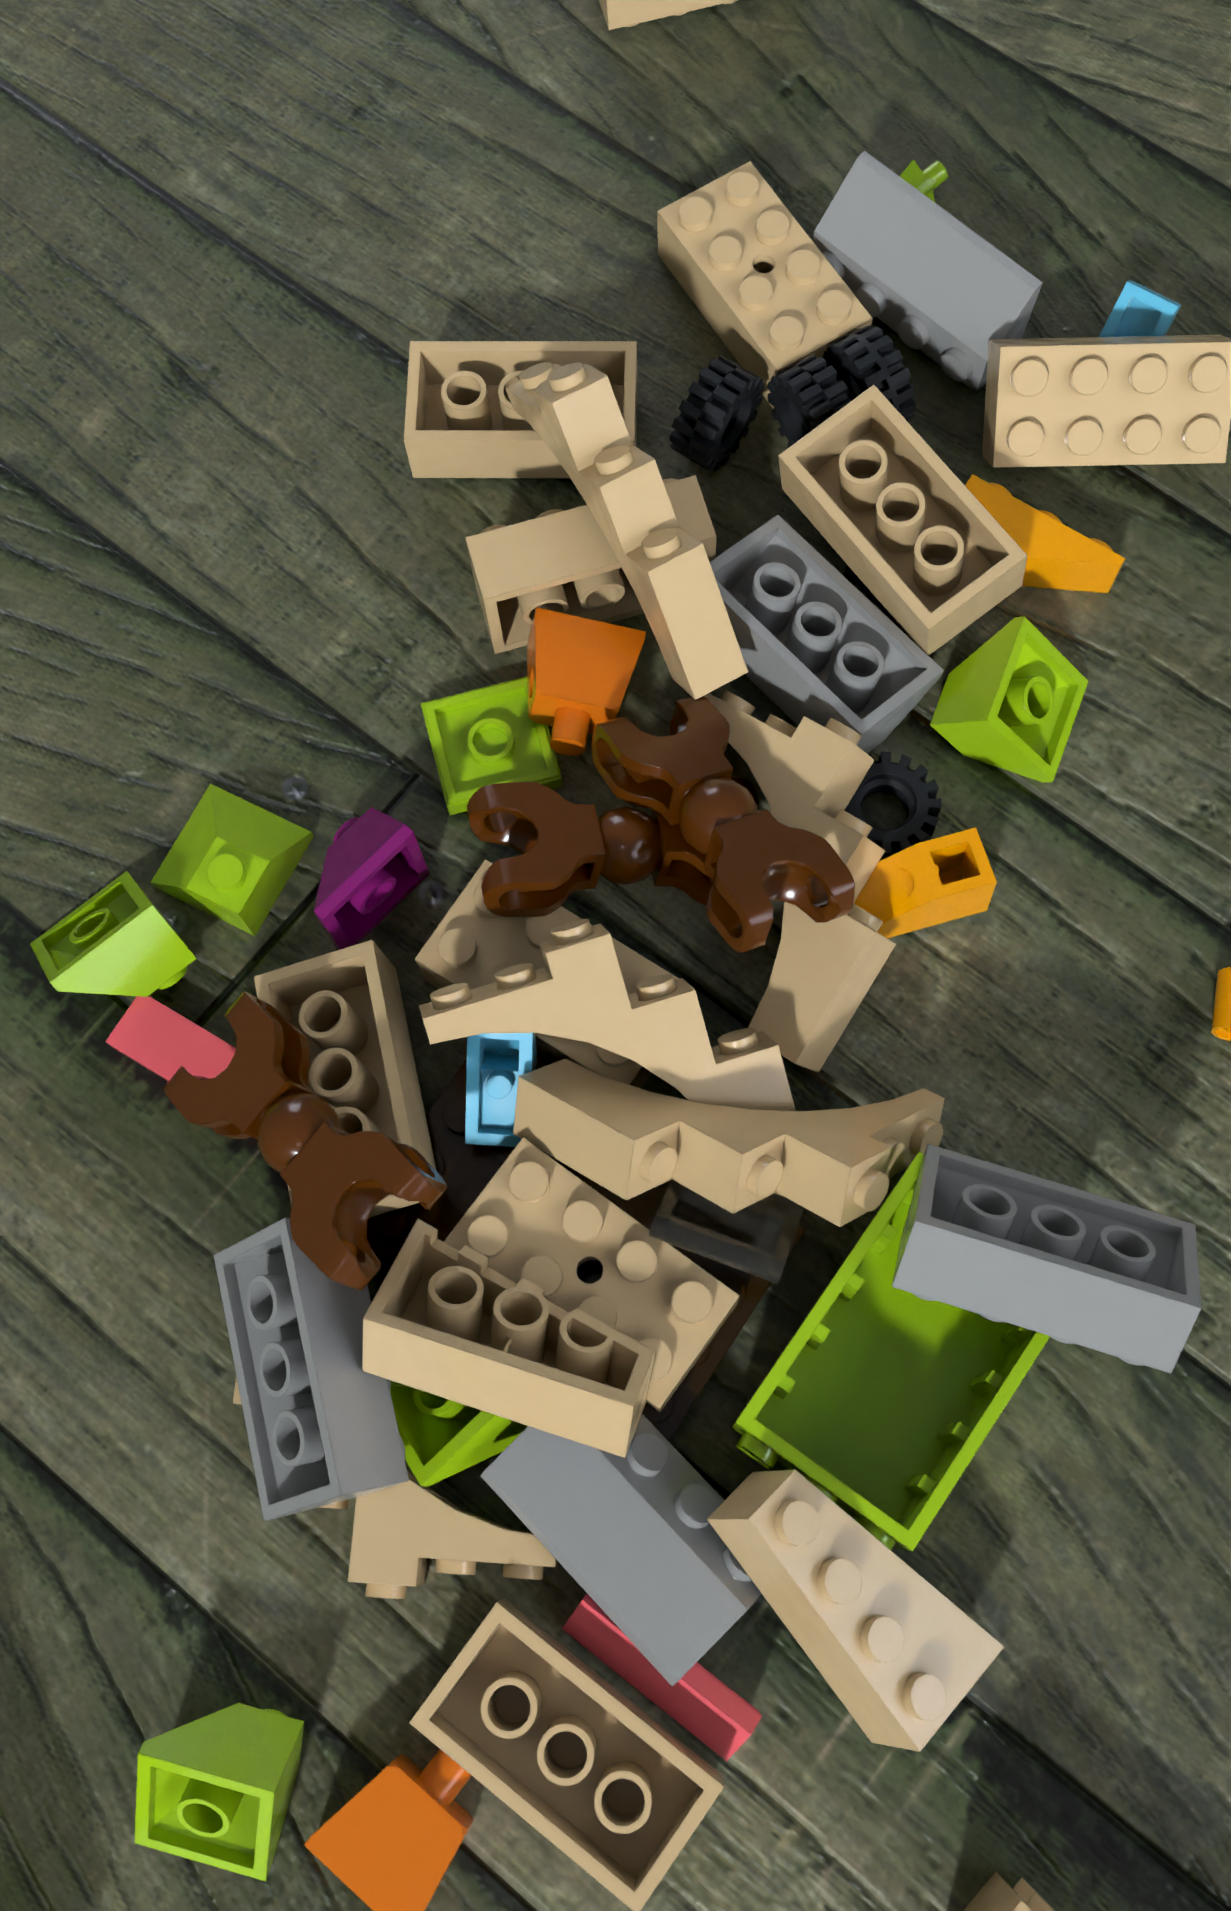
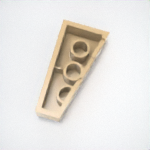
[362,1219,655,1458]
[707,1470,1004,1752]

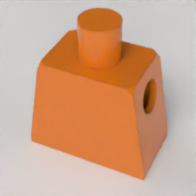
[527,607,646,756]
[304,1749,474,1911]

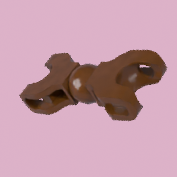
[592,696,855,952]
[467,778,760,917]
[163,991,447,1291]

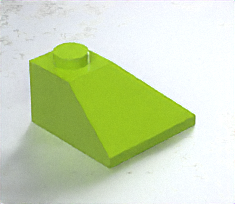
[930,616,1088,783]
[150,784,314,936]
[30,871,197,997]
[390,1380,527,1487]
[134,1703,304,1882]

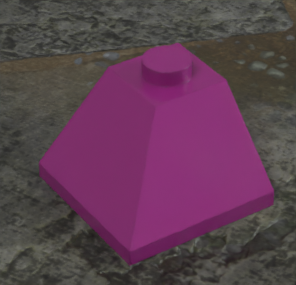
[314,807,430,950]

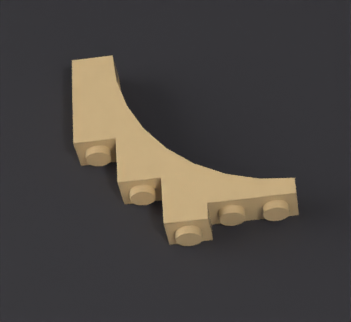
[505,362,748,700]
[704,690,896,1073]
[419,919,796,1210]
[513,1059,945,1227]
[233,1377,559,1599]

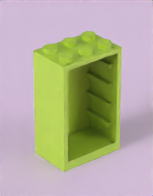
[731,1151,1050,1551]

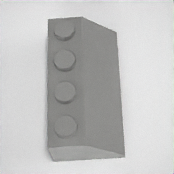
[813,151,1043,393]
[710,515,944,754]
[892,1144,1201,1374]
[214,1217,409,1521]
[481,1414,762,1686]

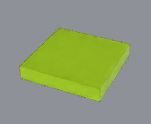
[420,676,563,815]

